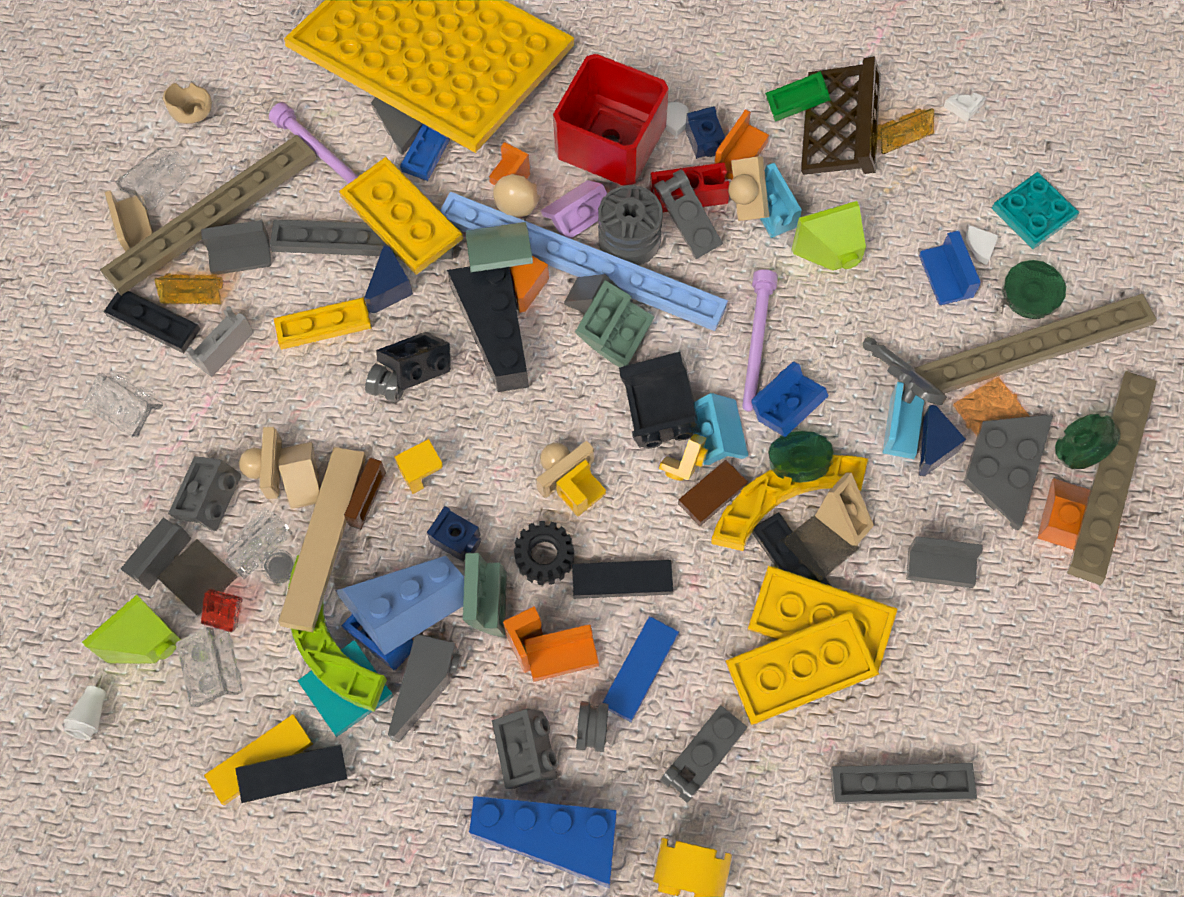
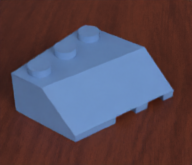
[335,556,464,655]

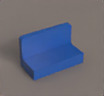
[919,231,981,305]

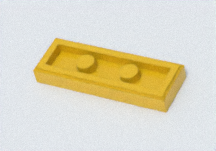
[273,297,372,350]
[204,714,313,806]

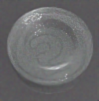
[261,549,295,584]

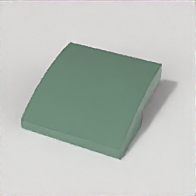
[465,222,533,272]
[575,280,655,368]
[463,553,507,637]

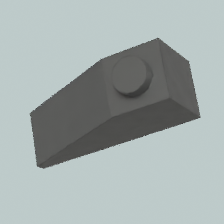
[388,635,462,742]

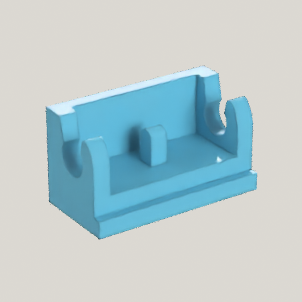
[760,163,802,238]

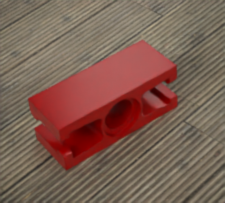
[650,162,729,213]

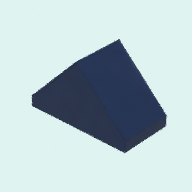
[364,245,413,314]
[918,405,967,476]

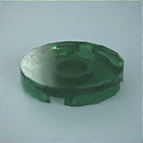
[1002,260,1066,319]
[1055,414,1120,469]
[768,431,834,483]

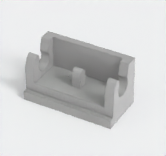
[185,306,254,377]

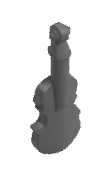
[863,337,947,405]

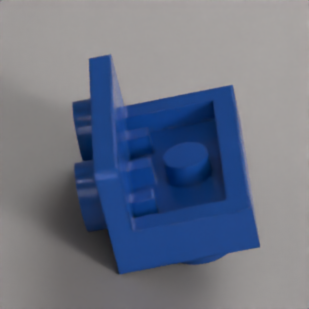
[751,361,828,437]

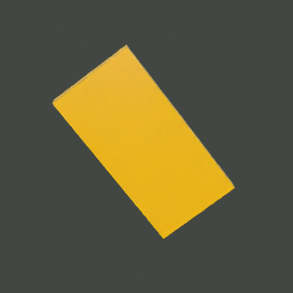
[339,157,463,275]
[747,565,898,672]
[725,610,879,726]

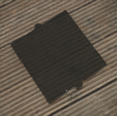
[782,514,860,581]
[157,539,237,616]

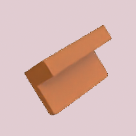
[714,109,769,180]
[503,606,543,673]
[524,624,599,682]

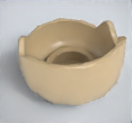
[162,82,212,124]
[493,174,541,218]

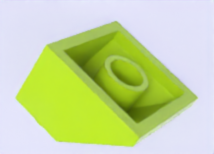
[791,201,866,271]
[82,595,182,664]

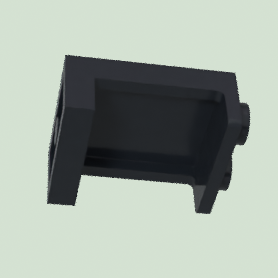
[619,352,701,449]

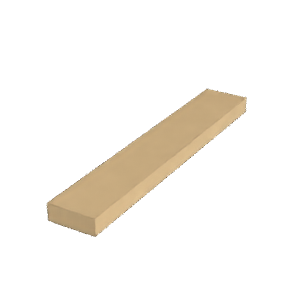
[278,447,366,632]

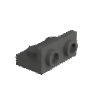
[168,456,241,531]
[492,708,558,789]

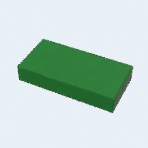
[765,71,831,122]

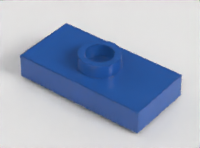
[400,124,450,181]

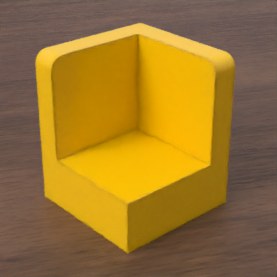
[394,439,443,494]
[556,460,606,517]

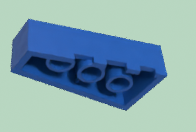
[469,796,617,889]

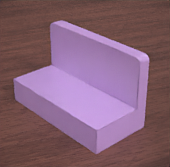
[541,180,607,239]

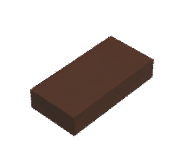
[344,457,386,530]
[678,460,748,527]

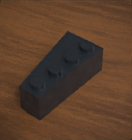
[447,266,529,392]

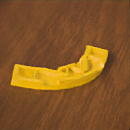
[711,455,868,551]

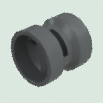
[365,363,404,403]

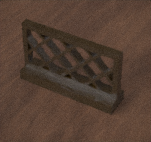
[801,56,881,175]

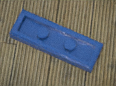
[602,616,679,723]

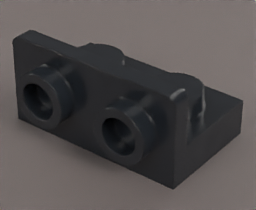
[376,332,451,390]

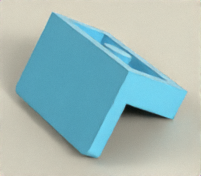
[882,382,924,459]
[695,393,748,465]

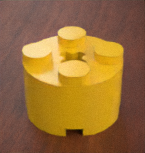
[653,837,732,897]

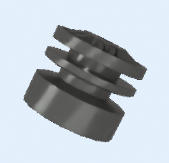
[598,185,663,266]

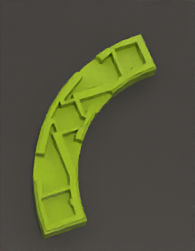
[288,555,387,712]

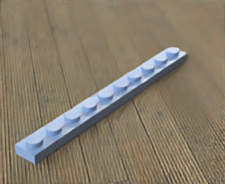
[440,192,728,331]

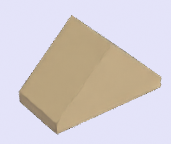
[279,442,321,509]
[814,473,874,546]

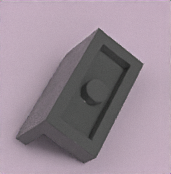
[201,220,271,275]
[120,517,192,590]
[906,536,983,588]

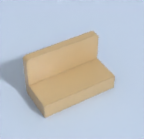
[104,190,154,252]

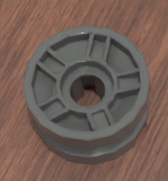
[576,701,609,752]

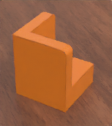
[489,142,530,185]

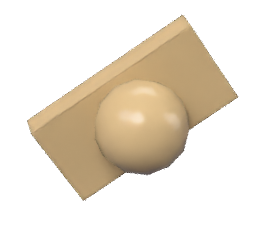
[728,156,769,221]
[239,427,282,499]
[536,441,594,498]

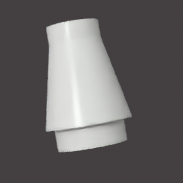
[64,686,107,740]

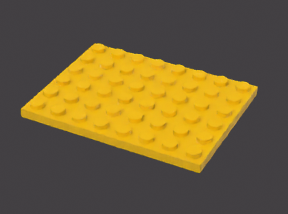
[284,0,574,153]

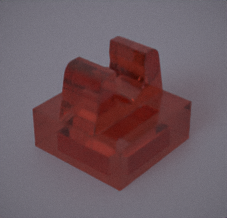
[201,589,243,633]

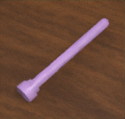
[269,102,358,183]
[742,270,778,412]

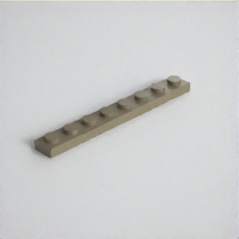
[100,135,317,295]
[914,293,1157,394]
[1067,371,1157,585]

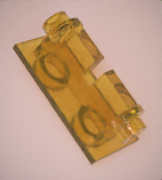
[877,108,934,154]
[154,273,223,305]

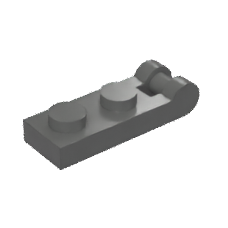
[654,169,723,259]
[660,705,748,803]

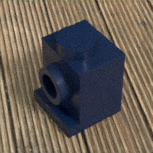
[685,106,725,159]
[427,506,481,562]

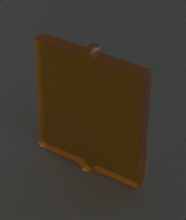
[953,377,1030,436]

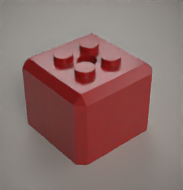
[553,54,669,186]

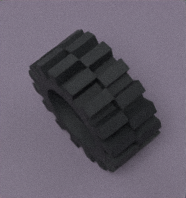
[514,521,574,585]

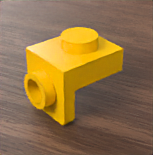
[659,434,708,481]

